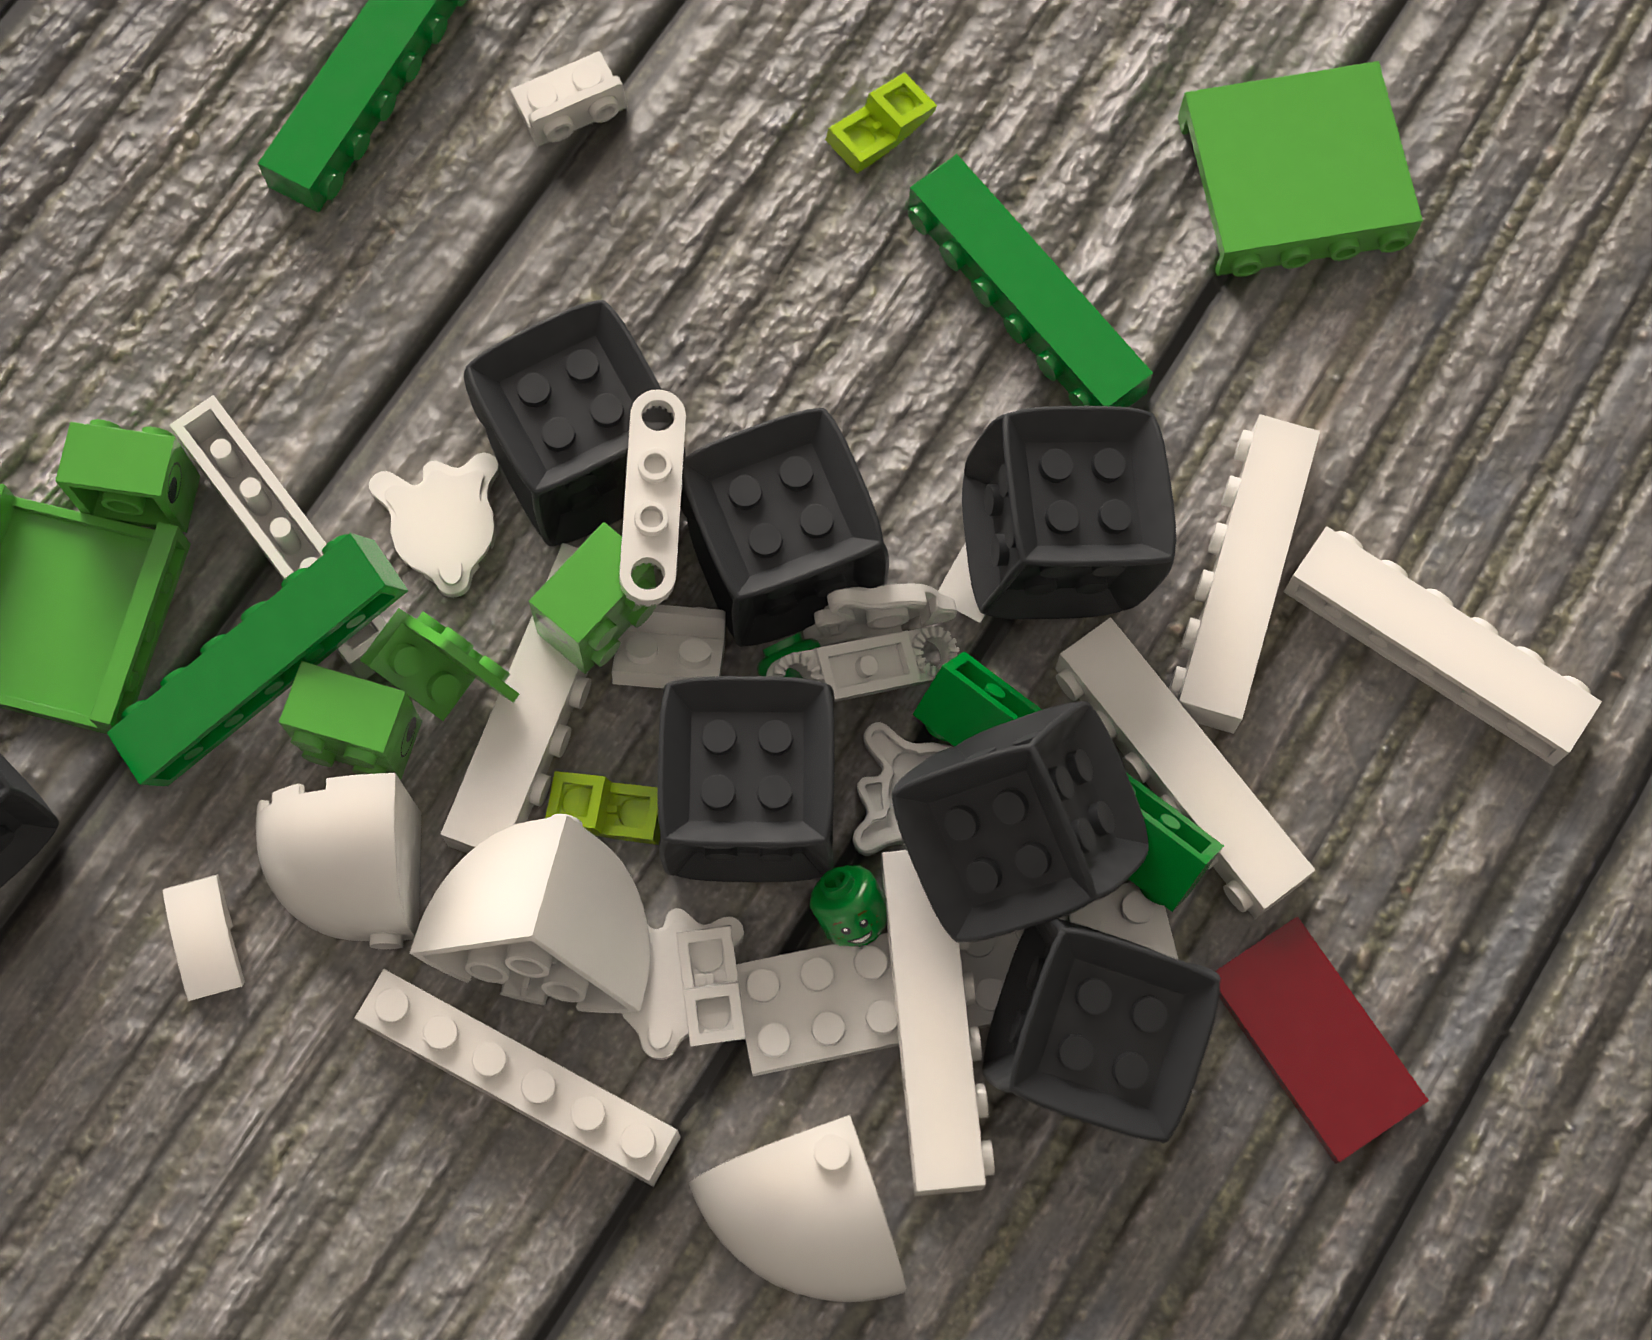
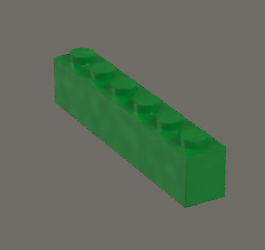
[258,0,467,213]
[907,154,1153,407]
[107,533,409,786]
[912,651,1224,912]

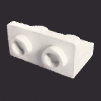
[510,51,626,147]
[612,605,726,689]

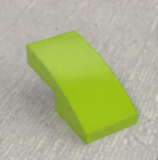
[825,72,937,174]
[545,771,661,845]

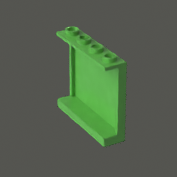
[1178,61,1423,277]
[0,484,191,734]

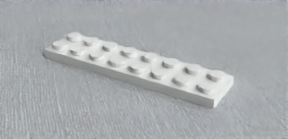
[736,882,1178,1076]

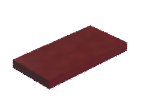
[1215,916,1429,1164]

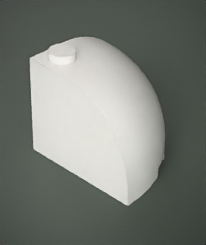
[256,773,421,949]
[410,814,650,1013]
[689,1115,906,1302]

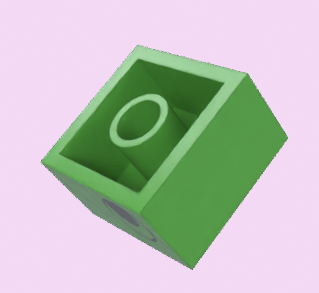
[55,419,200,533]
[529,522,657,674]
[279,661,422,780]

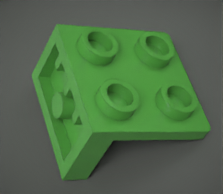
[360,608,520,721]

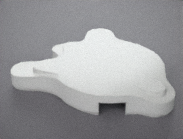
[369,452,500,598]
[803,583,957,647]
[852,722,952,856]
[621,908,744,1060]

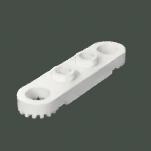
[619,390,686,607]
[766,626,960,702]

